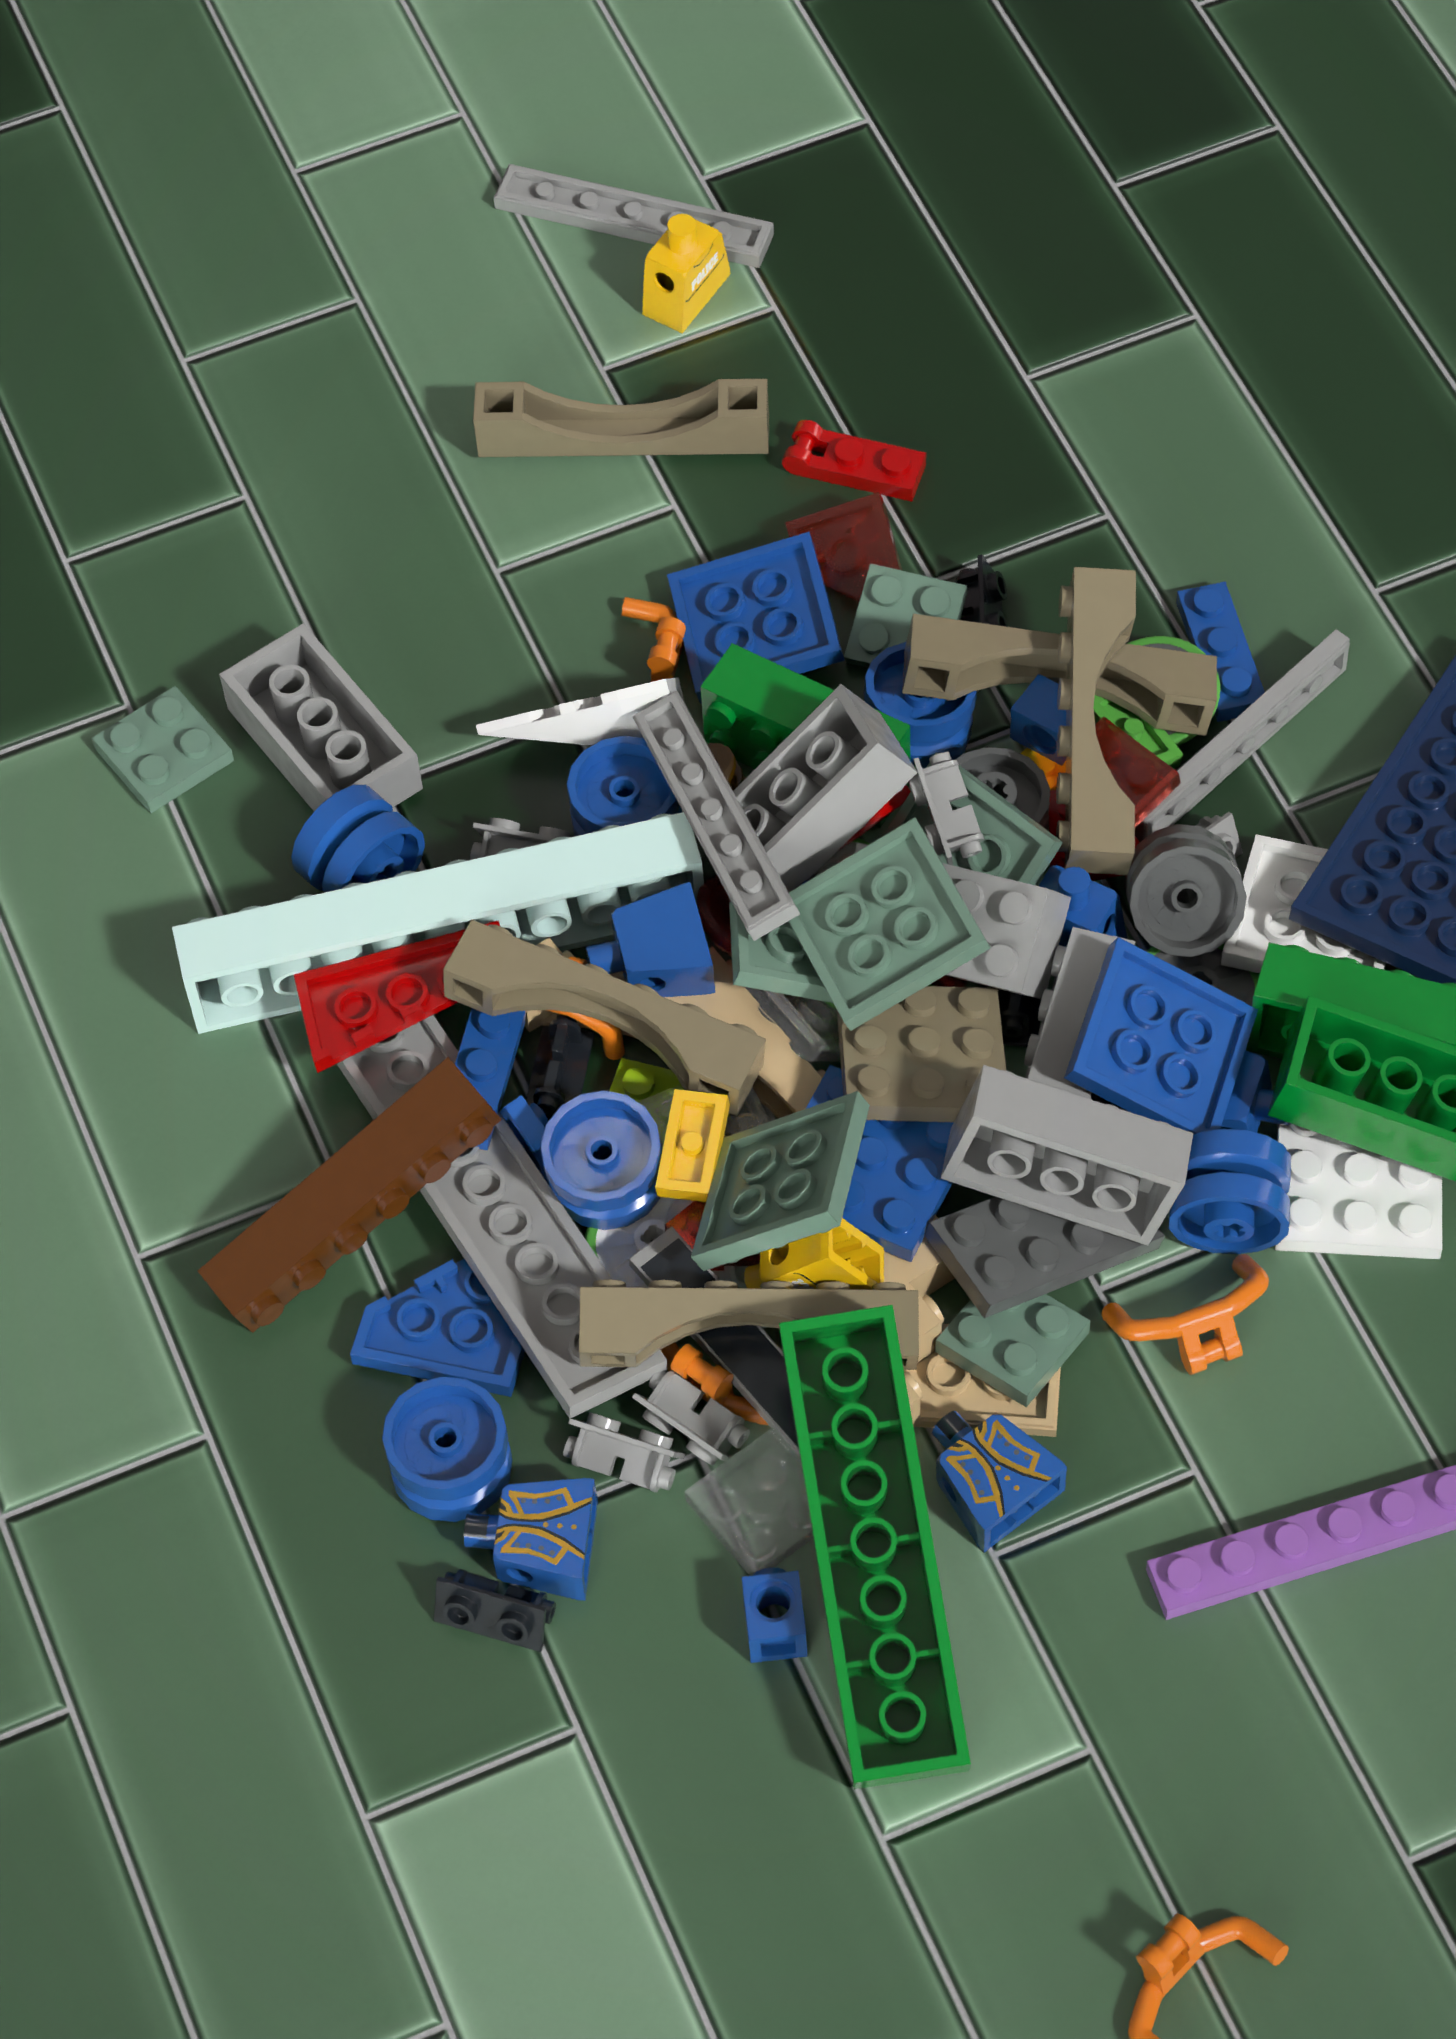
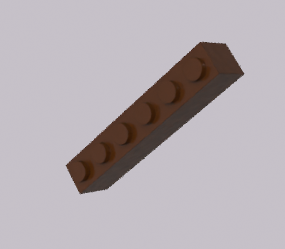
[198,1057,502,1333]

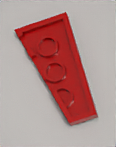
[293,920,500,1073]

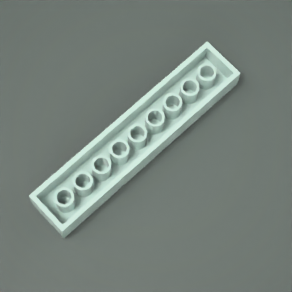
[172,812,707,1034]

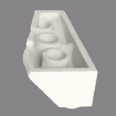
[476,677,684,745]

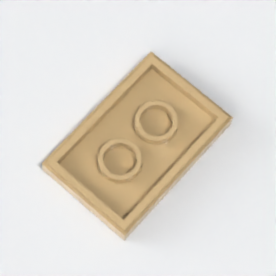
[906,1324,1061,1437]

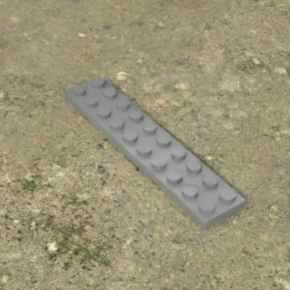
[337,1015,667,1419]

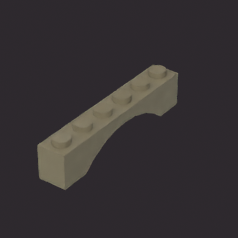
[473,379,769,457]
[1056,567,1136,875]
[902,614,1217,736]
[443,919,766,1116]
[579,1279,919,1370]

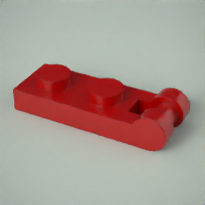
[782,420,926,502]

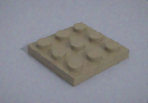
[837,986,1006,1122]

